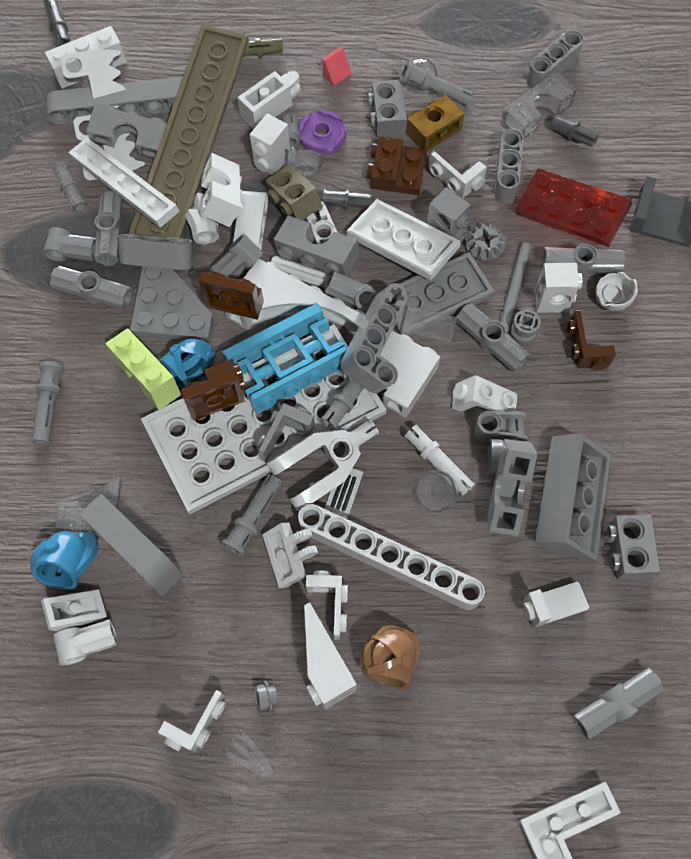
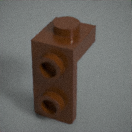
[567,310,616,370]

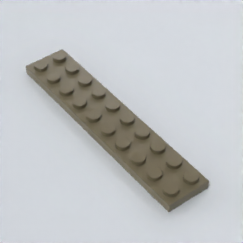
[129,24,249,239]

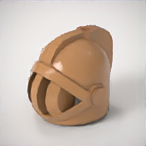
[361,625,420,690]

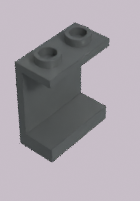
[629,176,691,247]

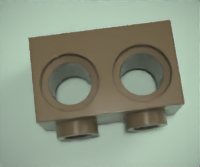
[265,164,323,220]

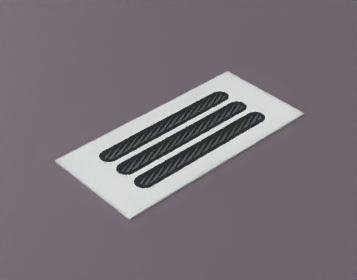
[324,468,363,519]

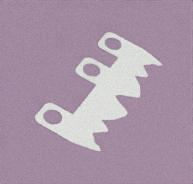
[60,49,146,180]

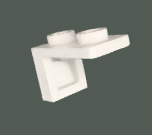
[428,151,487,199]
[452,375,518,412]
[306,571,348,640]
[523,582,589,628]
[158,690,226,752]

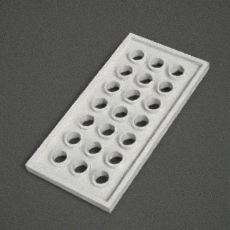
[141,324,386,515]

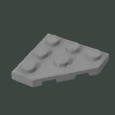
[130,266,213,342]

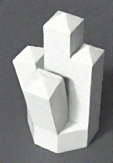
[185,193,220,245]

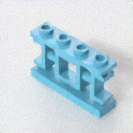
[222,303,348,413]

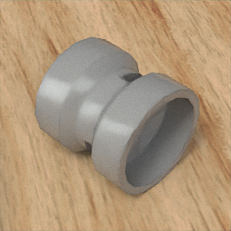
[510,309,541,345]

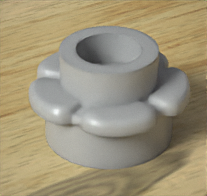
[254,681,277,711]

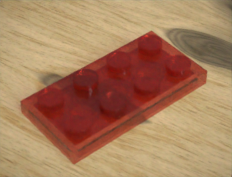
[515,168,632,247]

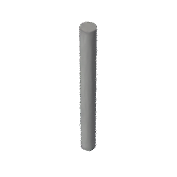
[500,242,531,334]

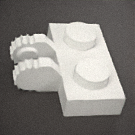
[262,523,318,588]

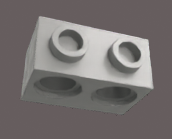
[368,80,407,137]
[427,187,471,243]
[607,515,660,580]

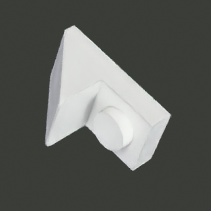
[41,589,107,632]

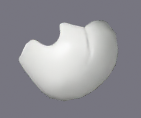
[595,272,638,311]

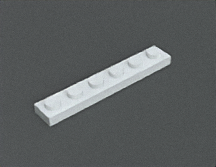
[68,138,180,228]

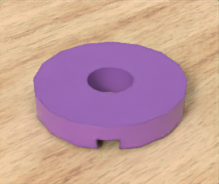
[298,110,346,155]

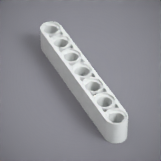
[298,504,485,610]

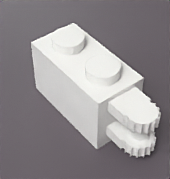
[237,71,301,129]

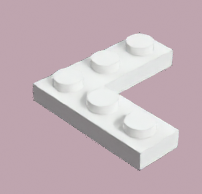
[519,782,621,859]

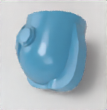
[159,339,215,389]
[30,531,99,590]

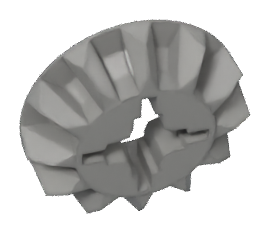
[465,222,506,260]

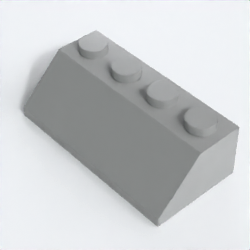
[535,433,611,561]

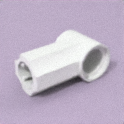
[53,619,118,666]

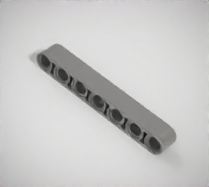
[46,77,183,125]

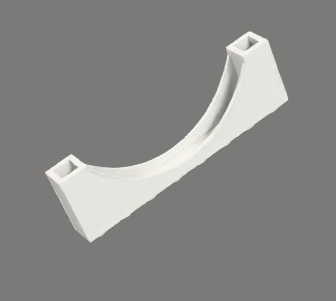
[225,259,440,418]

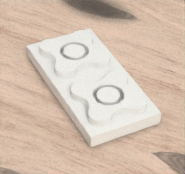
[347,199,460,281]

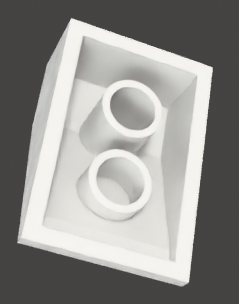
[304,602,357,710]

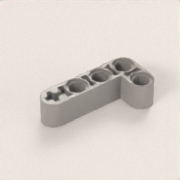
[341,283,408,393]
[79,494,183,597]

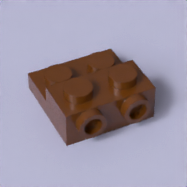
[367,136,427,196]
[199,271,264,320]
[181,360,247,421]

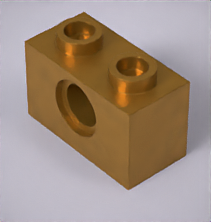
[406,95,464,151]

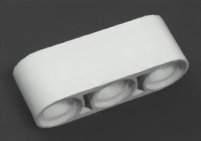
[233,191,268,259]

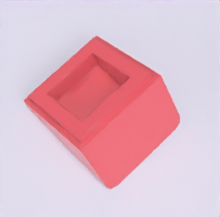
[323,47,351,85]

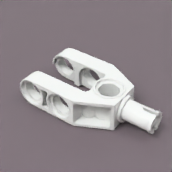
[266,419,379,511]

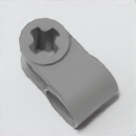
[473,411,528,444]

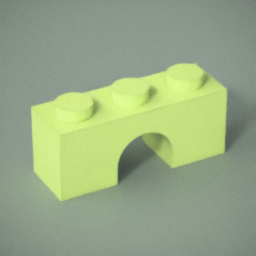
[105,328,181,410]

